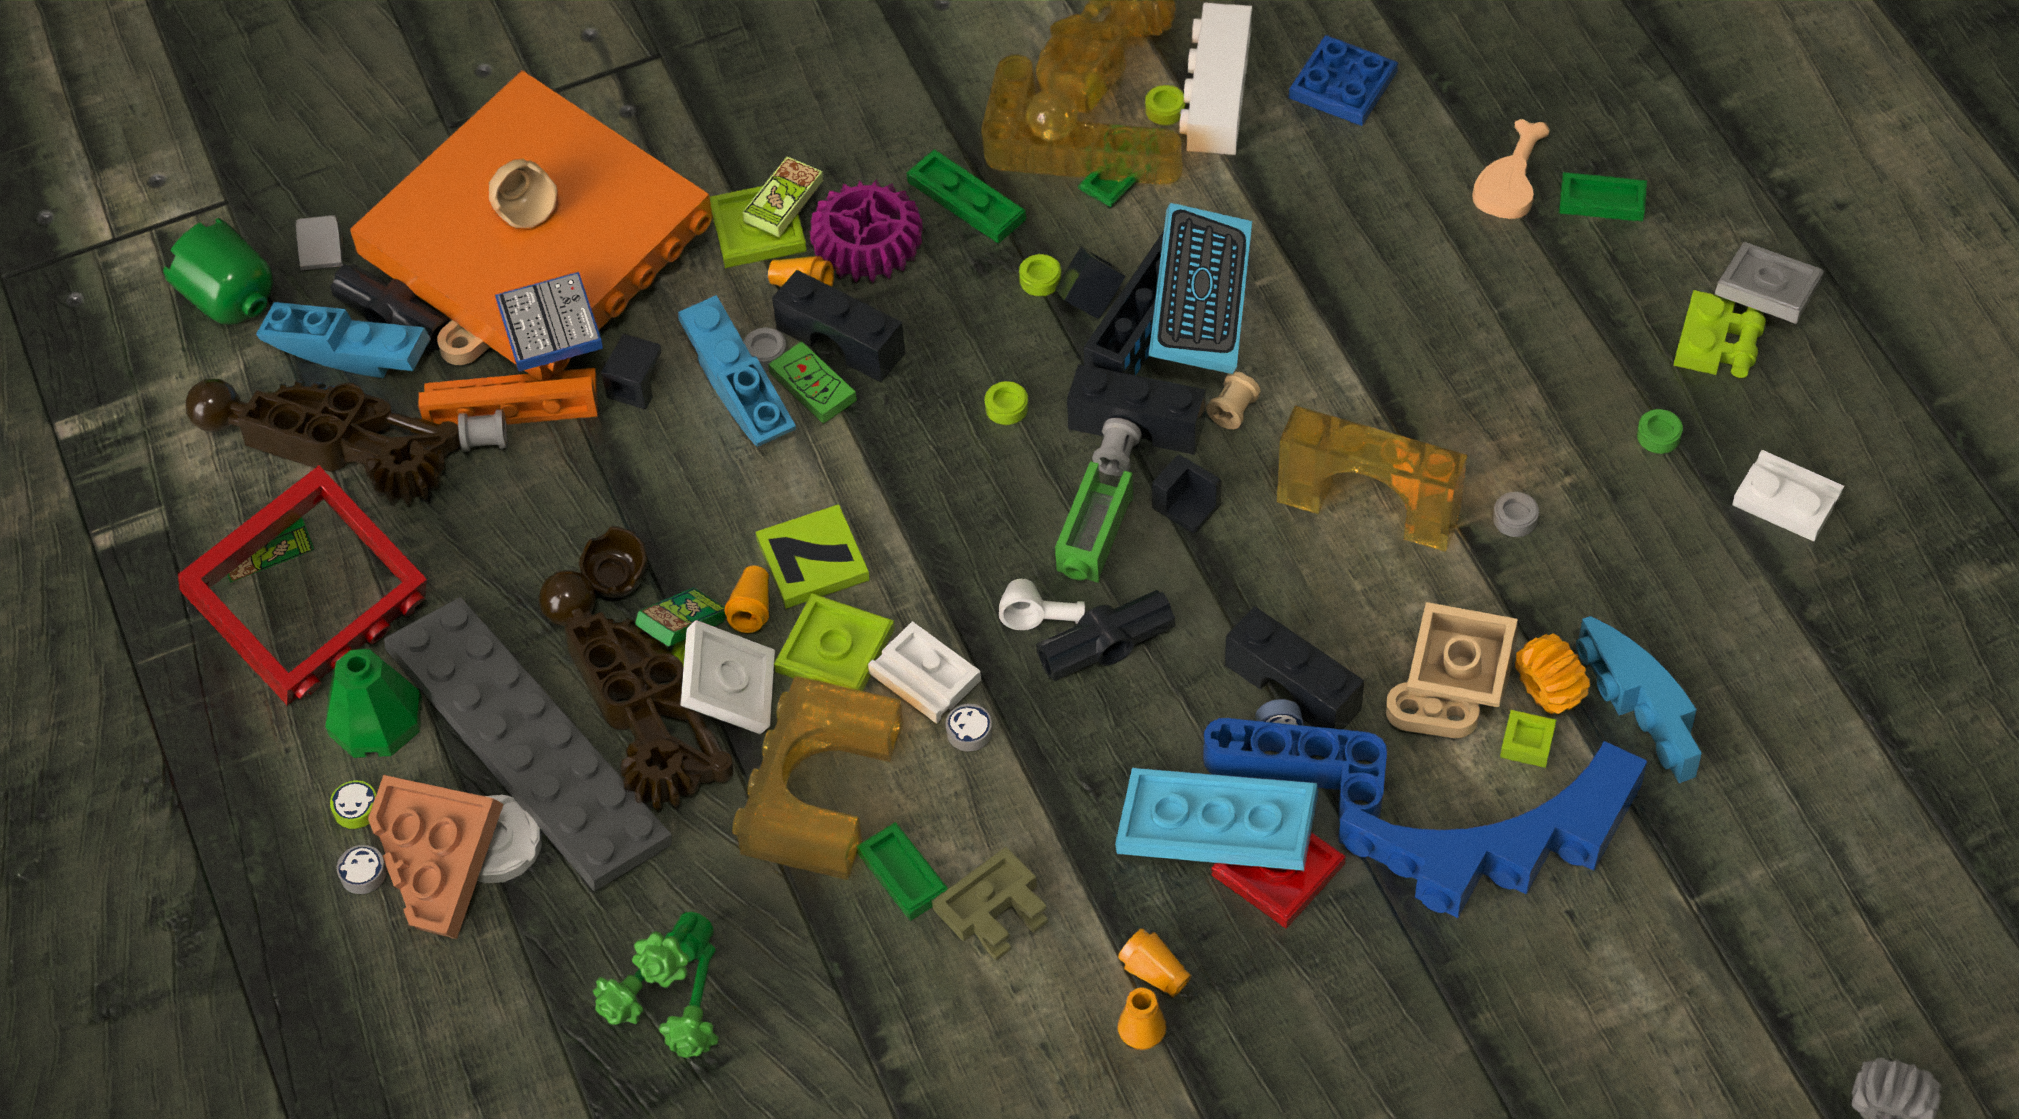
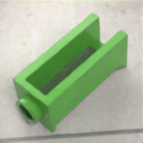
[1055,461,1134,583]

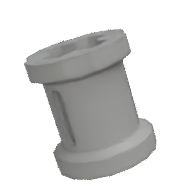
[458,409,508,452]
[1092,418,1142,476]

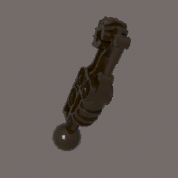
[185,379,460,506]
[538,570,733,812]

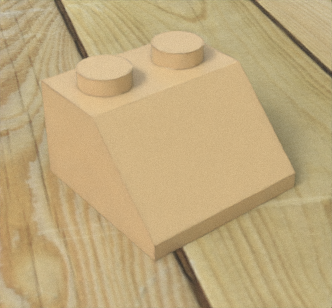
[1407,602,1518,707]

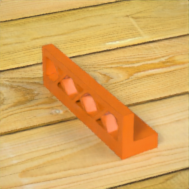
[418,368,598,426]

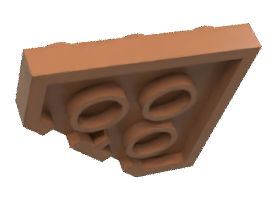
[368,775,504,939]

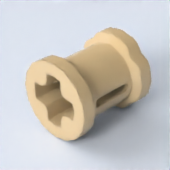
[1206,371,1261,430]

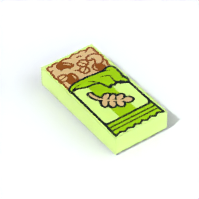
[743,156,823,237]

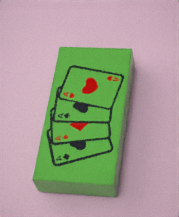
[768,341,857,424]

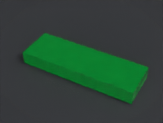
[906,149,1026,244]

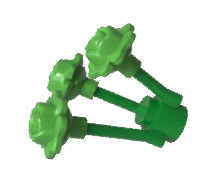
[593,912,719,1058]

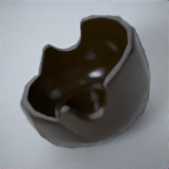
[579,526,648,598]

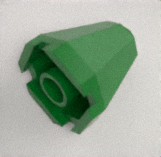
[325,649,423,758]

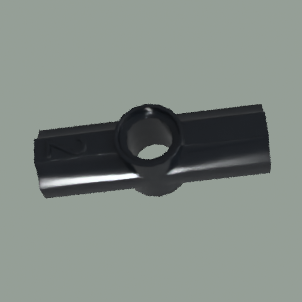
[330,264,450,351]
[1036,590,1175,681]

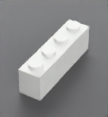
[1180,3,1252,155]

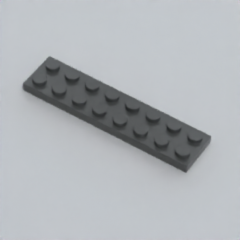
[384,597,672,891]

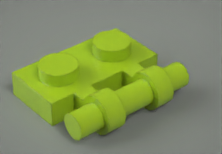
[1674,290,1766,378]

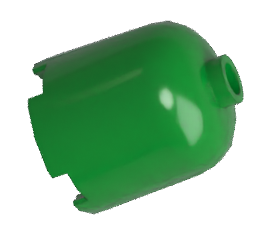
[163,218,274,325]

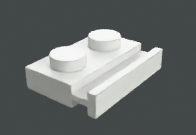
[1732,450,1844,542]
[868,621,981,724]

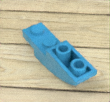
[678,295,796,447]
[256,302,431,378]
[1576,616,1702,783]

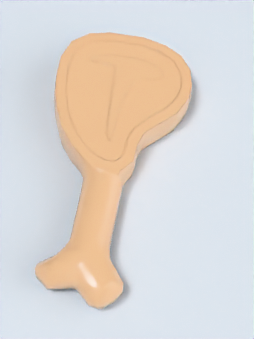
[1473,119,1549,219]

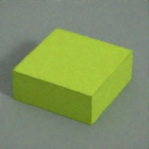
[1500,710,1557,768]

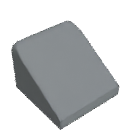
[296,215,343,271]

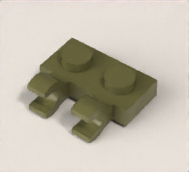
[932,847,1048,960]

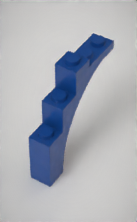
[1338,741,1647,918]

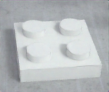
[681,620,775,734]

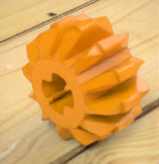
[1515,633,1590,714]

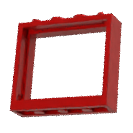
[178,465,427,706]

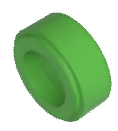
[1637,409,1683,454]

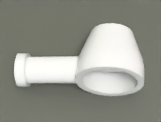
[999,579,1085,630]

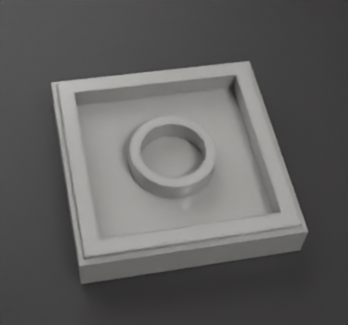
[1715,242,1824,324]

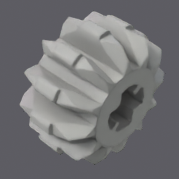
[1852,1058,1941,1119]

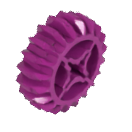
[810,179,923,283]

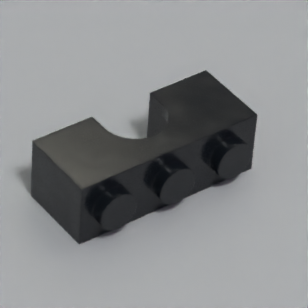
[772,269,905,382]
[1067,364,1206,455]
[1225,606,1364,730]

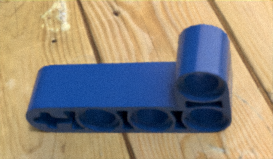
[1203,718,1387,820]

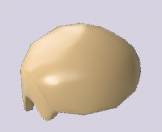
[489,159,558,228]

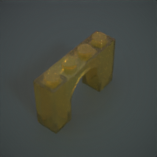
[1277,405,1468,552]
[732,676,903,880]

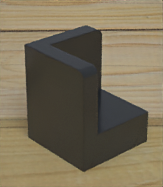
[1055,246,1126,318]
[601,333,662,410]
[1152,454,1222,533]

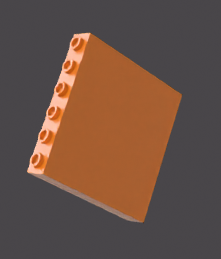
[350,70,713,381]

